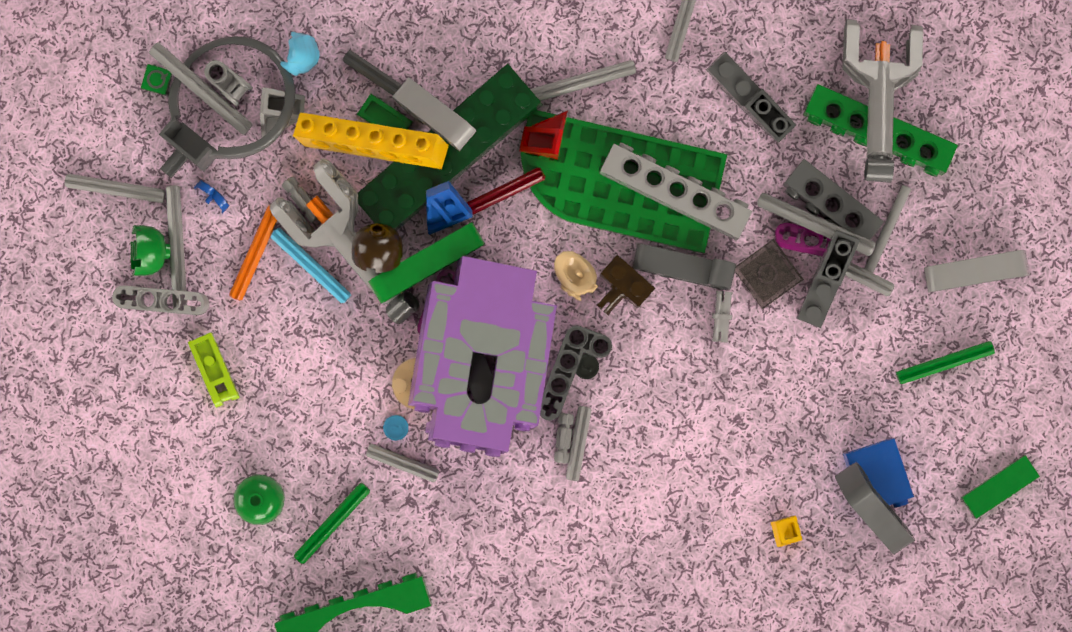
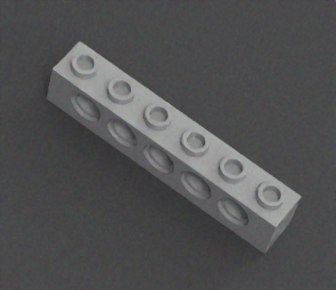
[600,143,752,241]

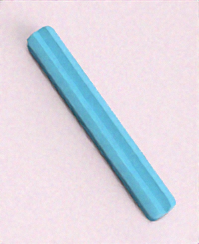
[270,228,351,303]

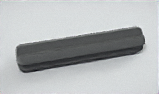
[343,50,402,95]

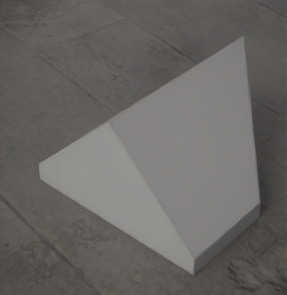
[260,87,305,137]

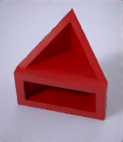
[519,110,568,159]

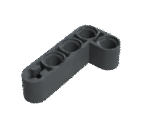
[632,244,736,291]
[540,326,612,421]
[835,462,915,555]

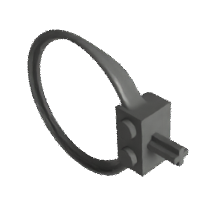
[159,36,295,178]

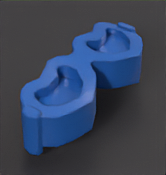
[194,180,230,214]

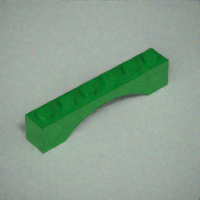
[274,572,432,632]

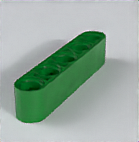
[368,222,485,304]

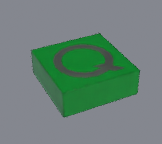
[141,64,173,96]

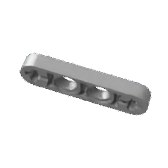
[112,286,209,315]

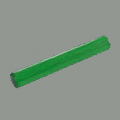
[896,341,995,384]
[294,483,370,564]

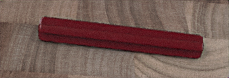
[466,168,545,215]

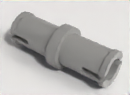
[712,291,733,343]

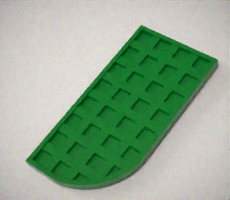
[521,110,728,254]

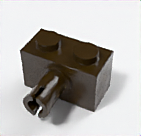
[596,255,655,316]

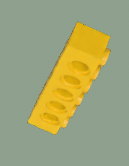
[293,112,449,169]

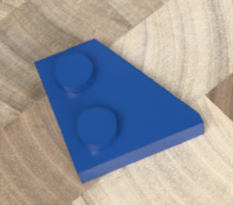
[426,181,473,235]

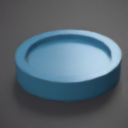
[383,415,409,441]

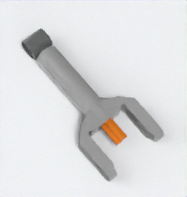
[842,19,923,183]
[270,158,420,324]

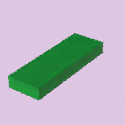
[961,455,1040,519]

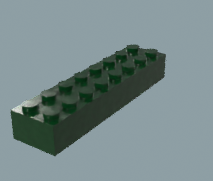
[358,63,543,231]

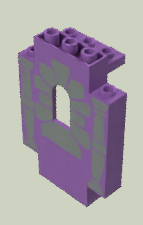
[408,256,557,457]

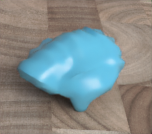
[280,32,320,76]

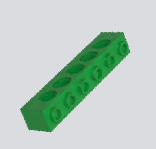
[803,84,958,177]

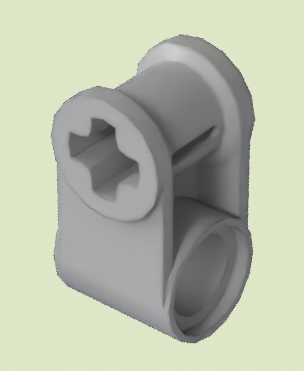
[204,60,253,107]

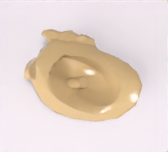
[554,251,598,301]

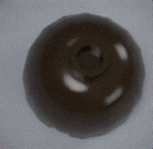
[352,223,403,273]

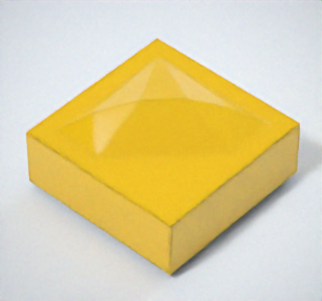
[771,515,803,547]

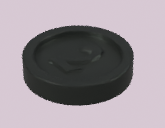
[574,354,599,379]

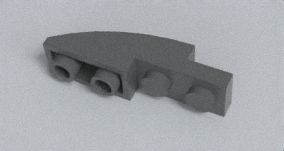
[706,52,796,143]
[797,230,860,328]

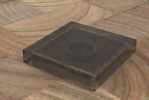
[735,239,804,310]

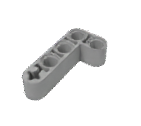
[392,77,476,151]
[924,250,1030,293]

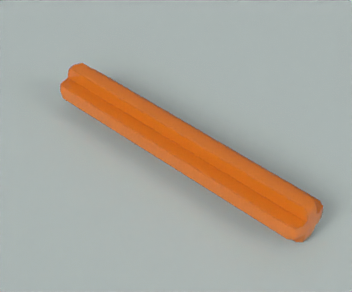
[229,205,277,301]

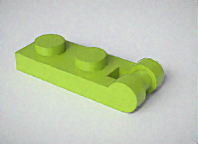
[188,332,240,408]

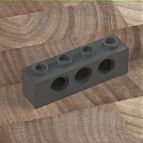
[783,159,884,240]

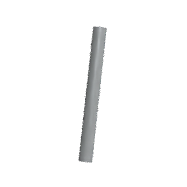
[864,185,911,273]

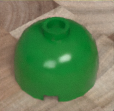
[130,225,170,276]
[233,474,285,525]

